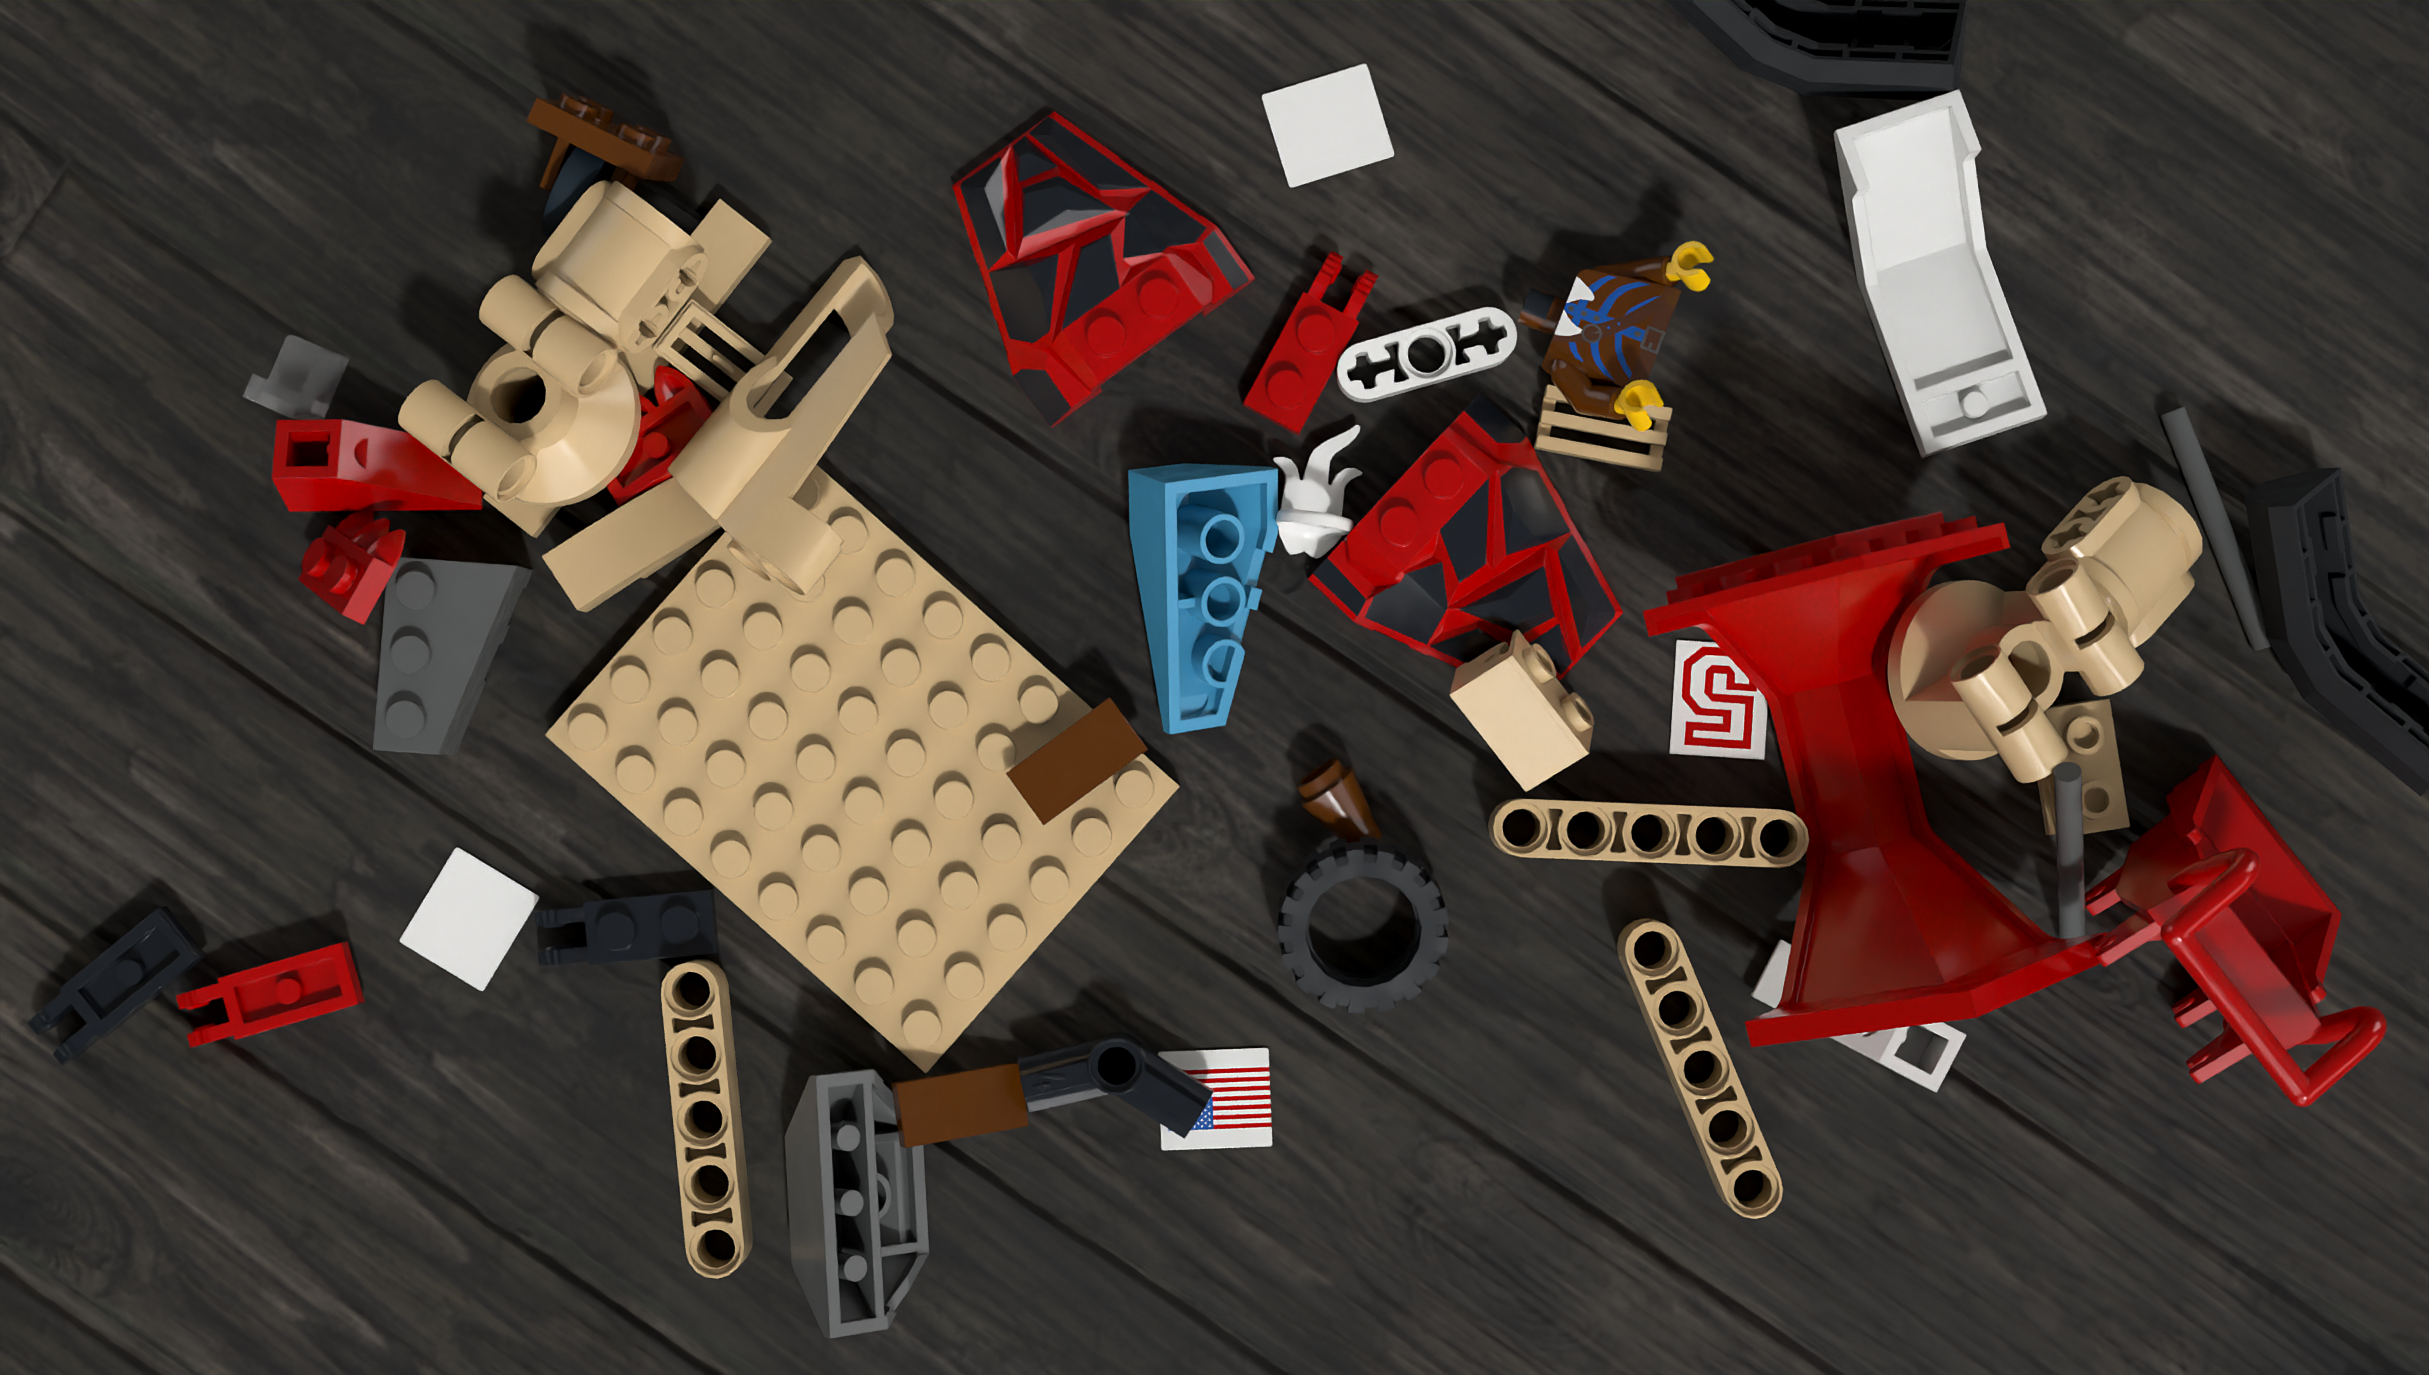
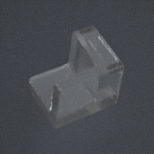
[243,335,349,420]

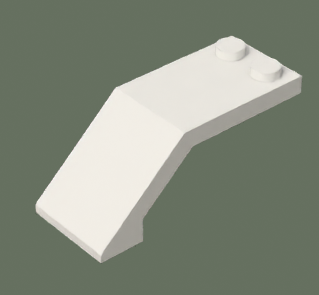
[1834,89,2048,458]

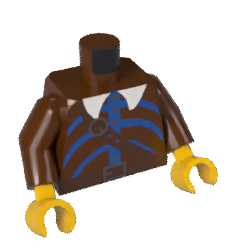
[1517,241,1714,431]

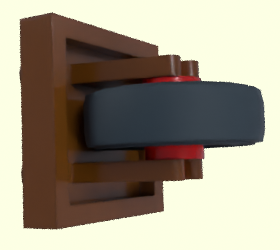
[526,93,685,238]

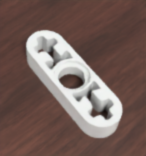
[1336,307,1517,403]

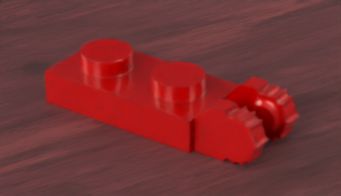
[1243,250,1379,436]
[176,941,365,1048]

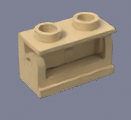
[1449,629,1594,792]
[2037,699,2130,835]

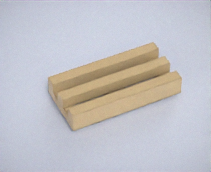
[652,298,793,416]
[1534,385,1673,472]

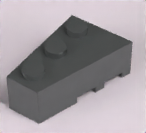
[373,557,533,755]

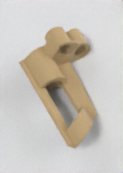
[667,256,894,597]

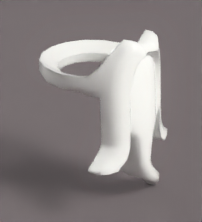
[1273,425,1362,559]

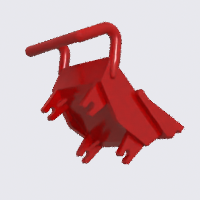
[2085,754,2387,1107]

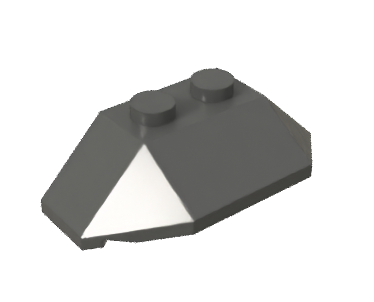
[785,1069,929,1339]

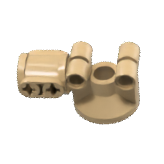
[398,180,709,507]
[1888,476,2202,783]

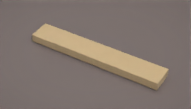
[483,199,772,538]

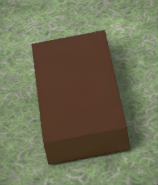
[1006,698,1148,825]
[891,1062,1029,1148]

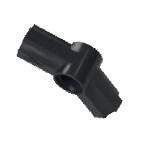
[1017,1032,1214,1139]

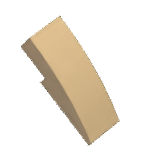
[542,477,722,612]

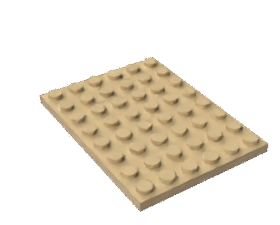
[545,464,1180,1073]

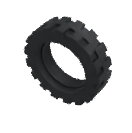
[1277,836,1449,1014]

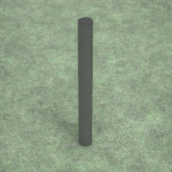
[2160,406,2271,652]
[2054,762,2086,938]

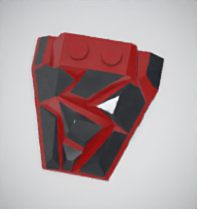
[952,111,1255,428]
[1307,393,1623,681]

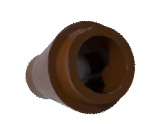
[1296,757,1383,843]

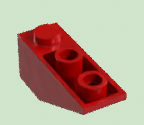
[272,419,483,512]

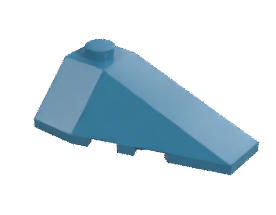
[1128,463,1278,734]

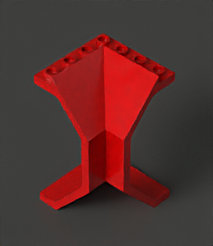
[1642,511,2107,1047]

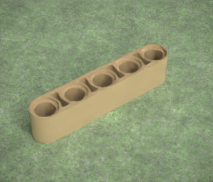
[1488,798,1809,868]
[1617,918,1783,1219]
[661,959,753,1279]

